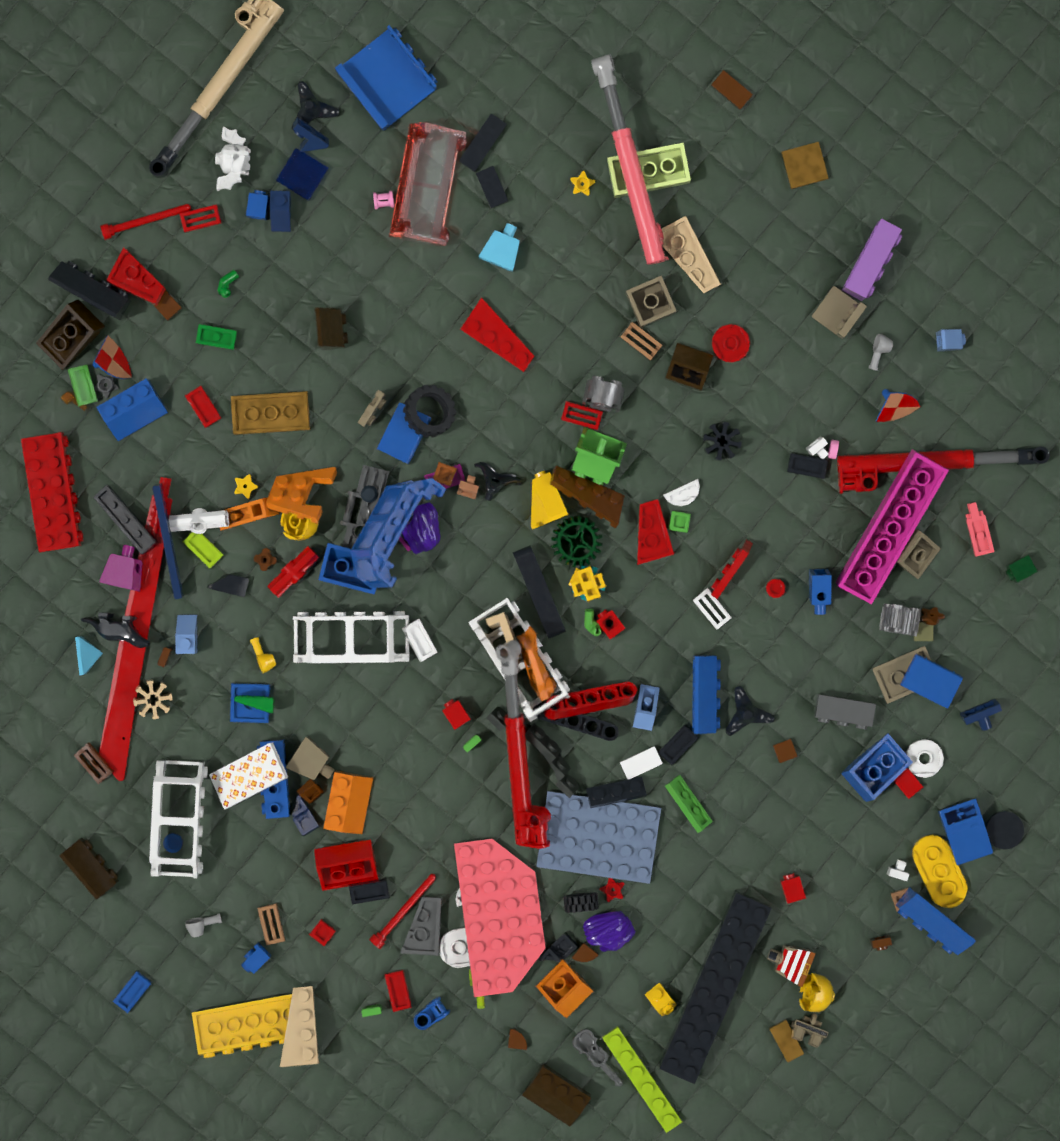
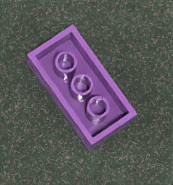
[842,219,902,301]

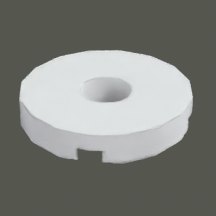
[906,739,944,778]

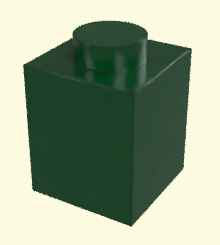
[1005,555,1038,583]

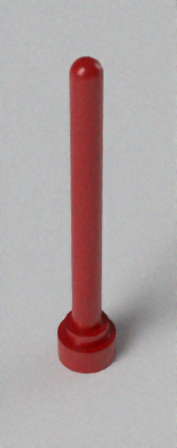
[100,204,191,240]
[369,874,436,949]

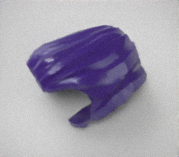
[402,503,441,554]
[583,911,636,952]

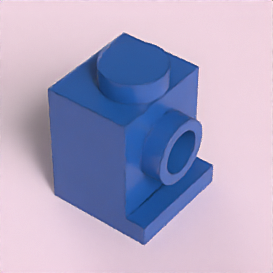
[241,942,272,974]

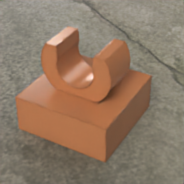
[457,475,479,499]

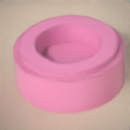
[828,439,839,459]

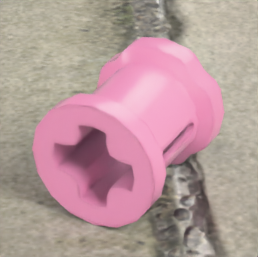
[373,191,394,210]

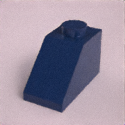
[270,191,291,232]

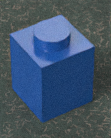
[246,190,270,220]

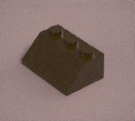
[59,838,119,900]
[522,1063,591,1126]

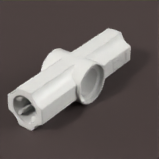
[169,508,229,534]

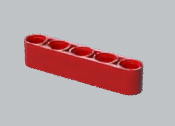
[544,682,637,720]

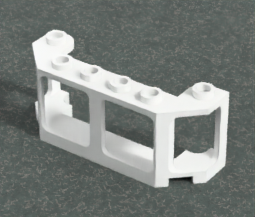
[468,598,570,722]
[293,611,410,663]
[150,760,208,878]

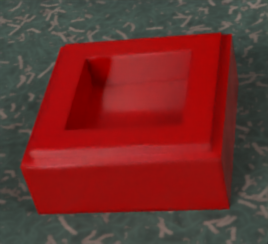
[309,919,336,946]

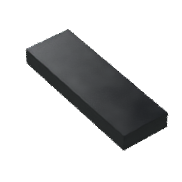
[459,113,507,172]

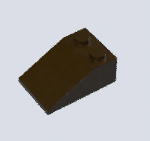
[36,299,105,370]
[315,308,348,350]

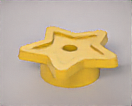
[570,171,595,196]
[234,474,258,499]

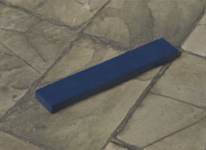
[152,483,184,599]

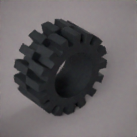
[563,892,599,913]

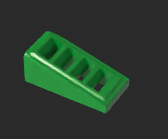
[235,695,275,713]

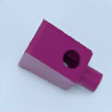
[99,545,142,592]

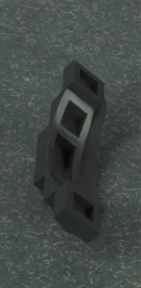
[487,706,580,798]

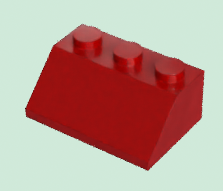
[314,840,379,891]

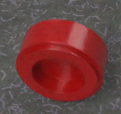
[766,579,785,598]

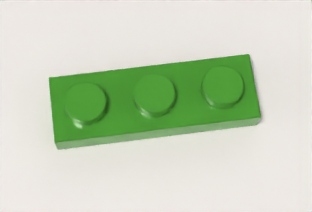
[665,775,713,833]

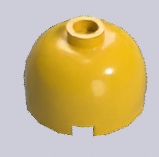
[280,504,319,541]
[799,973,835,1012]

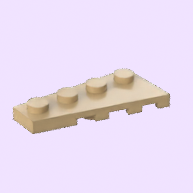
[662,216,721,293]
[280,986,319,1067]

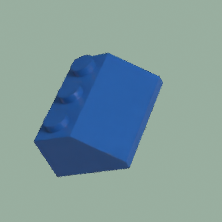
[96,378,168,441]
[318,543,379,594]

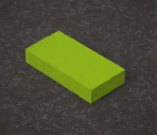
[183,532,223,569]

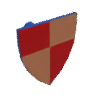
[93,335,132,379]
[876,389,921,422]

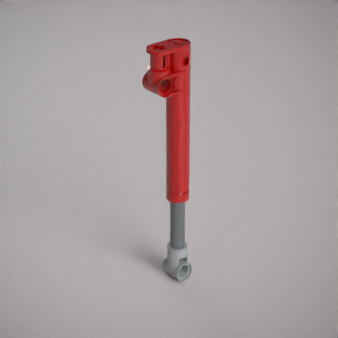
[496,640,551,849]

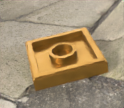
[781,142,829,189]

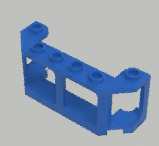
[351,478,446,588]

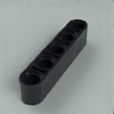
[513,545,566,639]
[537,701,619,741]

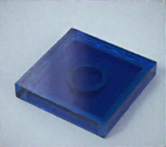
[276,148,329,201]

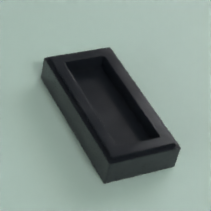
[476,166,509,209]
[787,453,828,479]
[658,725,698,766]
[349,878,390,905]

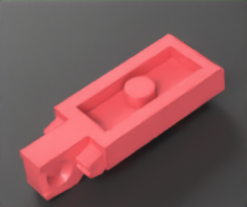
[965,502,994,557]

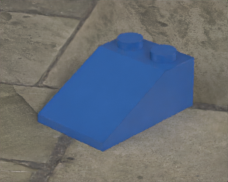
[841,733,913,802]

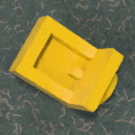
[644,983,677,1016]

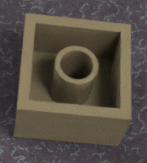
[625,276,676,328]

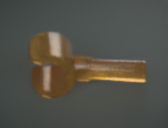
[61,392,87,411]

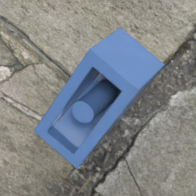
[936,329,966,352]
[176,615,197,654]
[633,684,659,731]

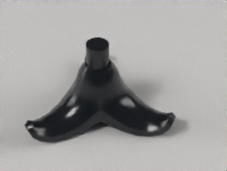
[291,81,339,131]
[474,462,522,501]
[725,686,775,736]

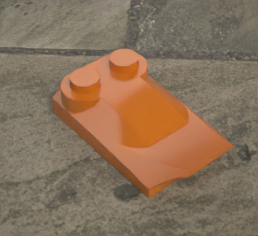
[517,626,557,701]

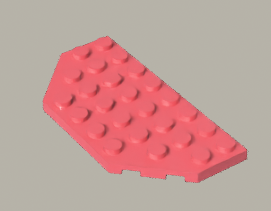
[454,839,545,997]

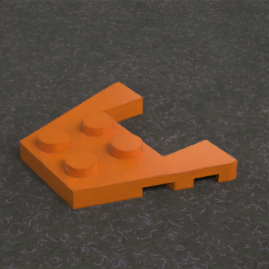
[266,467,337,523]

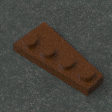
[550,465,625,528]

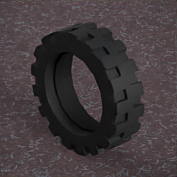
[403,385,456,438]

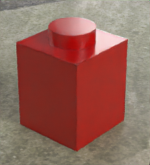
[442,699,471,730]
[780,873,806,904]

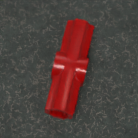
[267,546,320,598]

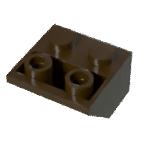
[665,343,713,392]

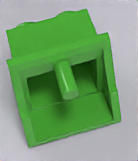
[572,427,627,485]

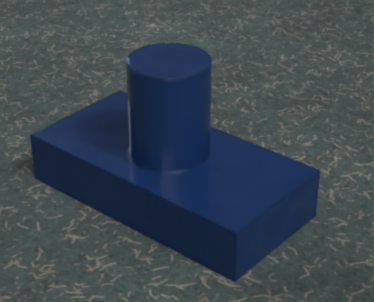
[960,699,1002,731]

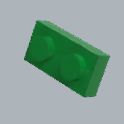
[196,324,237,350]

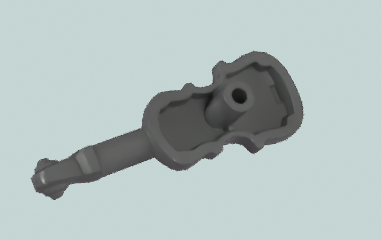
[572,1029,623,1086]

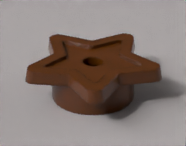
[921,607,945,625]

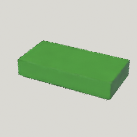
[68,365,98,407]

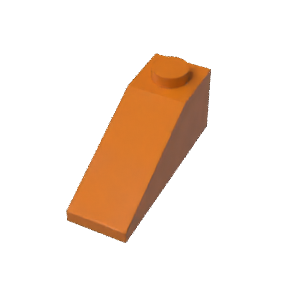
[220,497,279,530]

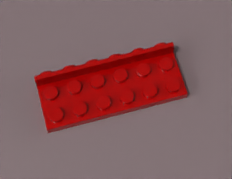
[21,432,84,552]

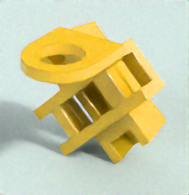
[568,566,606,602]

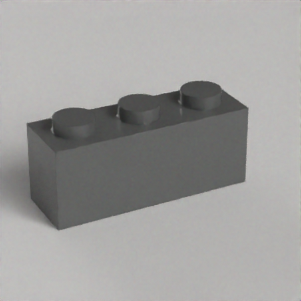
[814,694,876,730]

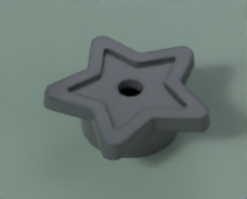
[94,374,118,398]

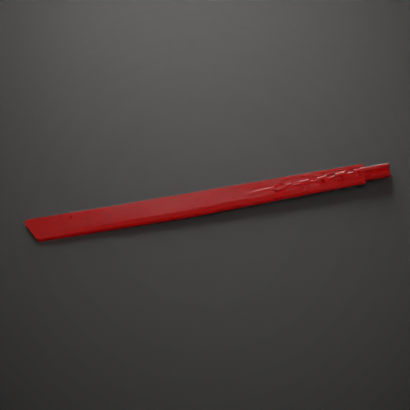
[99,477,173,781]

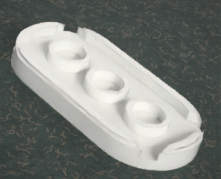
[439,927,470,968]

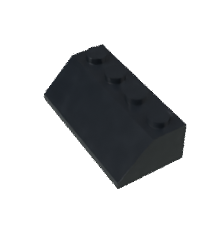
[48,260,131,320]

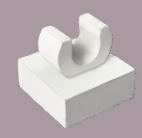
[805,437,829,459]
[887,860,909,881]

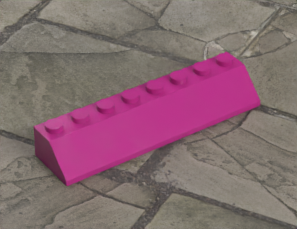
[836,449,949,604]

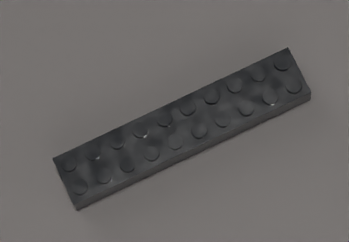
[658,890,772,1084]

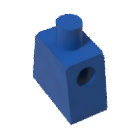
[809,569,832,615]

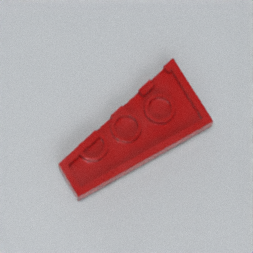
[460,297,535,372]

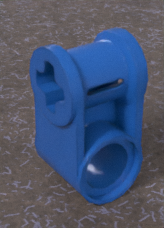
[414,996,450,1030]

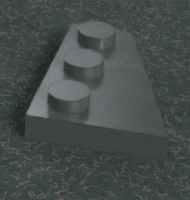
[400,896,442,956]

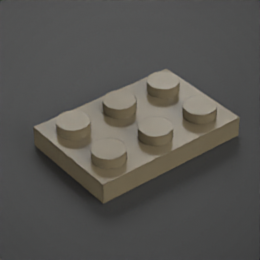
[871,646,931,704]

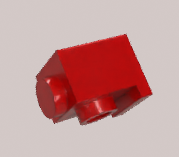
[596,609,625,639]

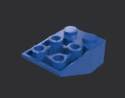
[938,798,993,865]

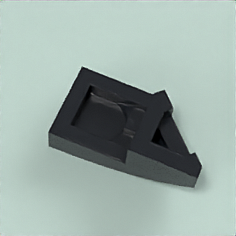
[207,574,249,597]
[538,932,578,962]

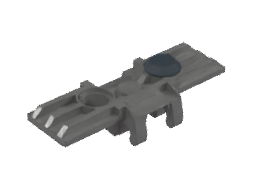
[340,465,389,549]

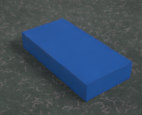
[113,971,152,1013]

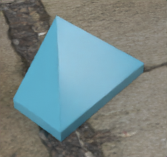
[75,636,103,675]

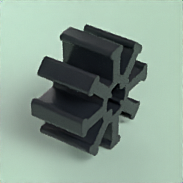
[702,422,742,461]

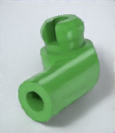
[584,608,602,636]

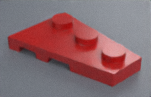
[106,247,166,306]
[637,499,674,565]
[711,539,753,599]

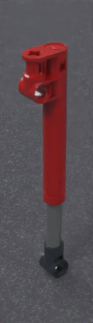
[837,447,1050,494]

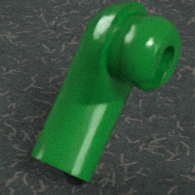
[217,270,239,298]

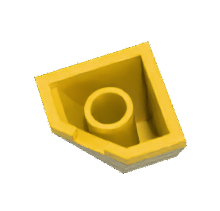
[531,470,568,530]

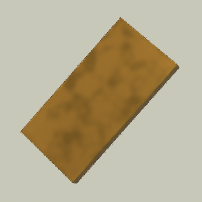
[231,391,310,435]

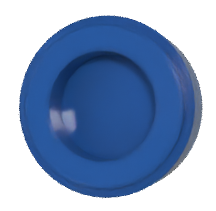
[163,833,183,853]

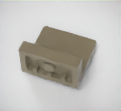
[812,286,867,339]

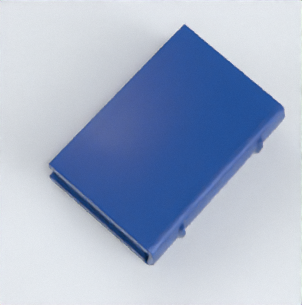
[377,402,432,464]
[900,653,963,709]

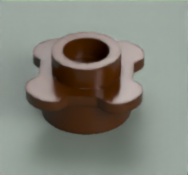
[254,548,277,571]

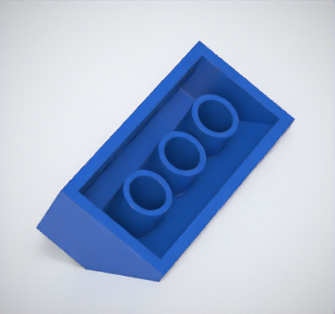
[692,655,721,734]
[895,887,976,955]

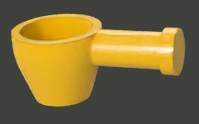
[250,637,276,674]

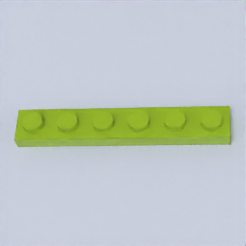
[602,1026,682,1133]

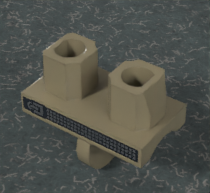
[791,1013,828,1048]

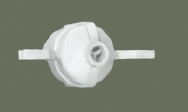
[215,127,251,191]

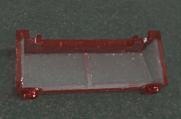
[389,122,467,246]

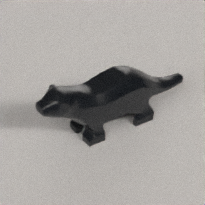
[81,612,150,648]

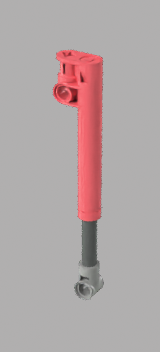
[591,54,669,265]

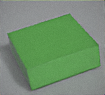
[669,511,691,533]
[463,734,482,753]
[361,1004,382,1017]

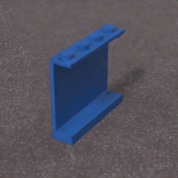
[335,25,438,131]

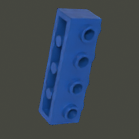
[257,739,290,819]

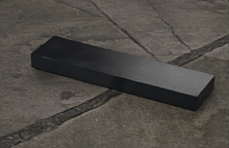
[93,485,157,555]

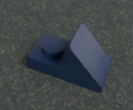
[293,117,329,152]

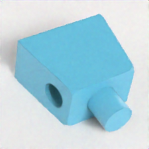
[479,223,520,272]

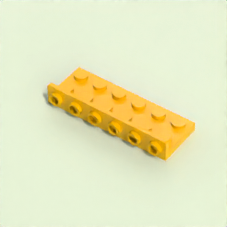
[192,994,292,1058]

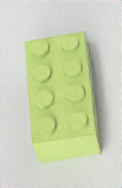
[607,143,691,198]

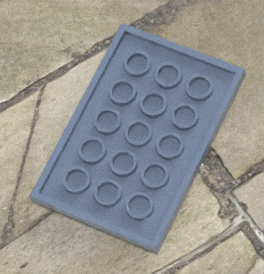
[536,791,661,884]

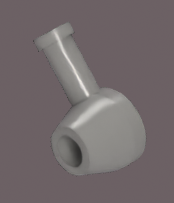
[868,334,893,370]
[185,913,222,937]

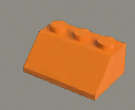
[323,771,373,834]

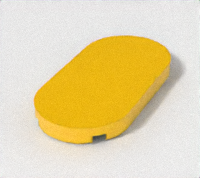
[912,835,968,908]

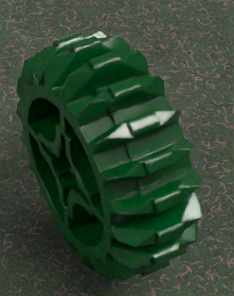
[551,516,603,567]

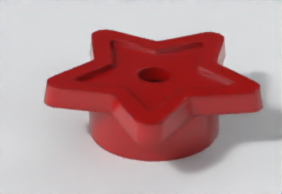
[600,878,624,902]

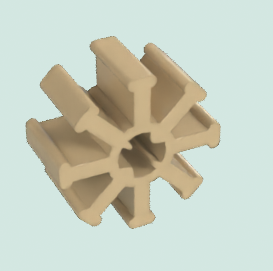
[133,679,172,719]

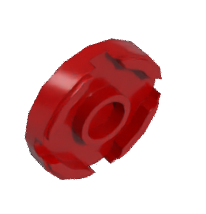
[712,324,750,363]

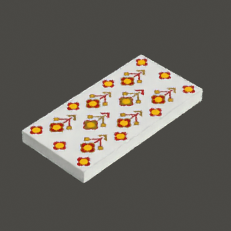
[209,742,288,810]

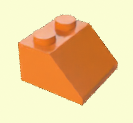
[536,960,593,1018]

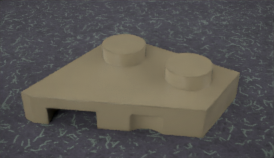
[358,390,387,427]

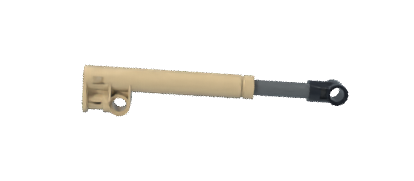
[149,0,284,178]

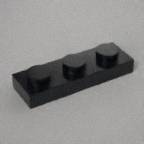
[586,777,647,809]

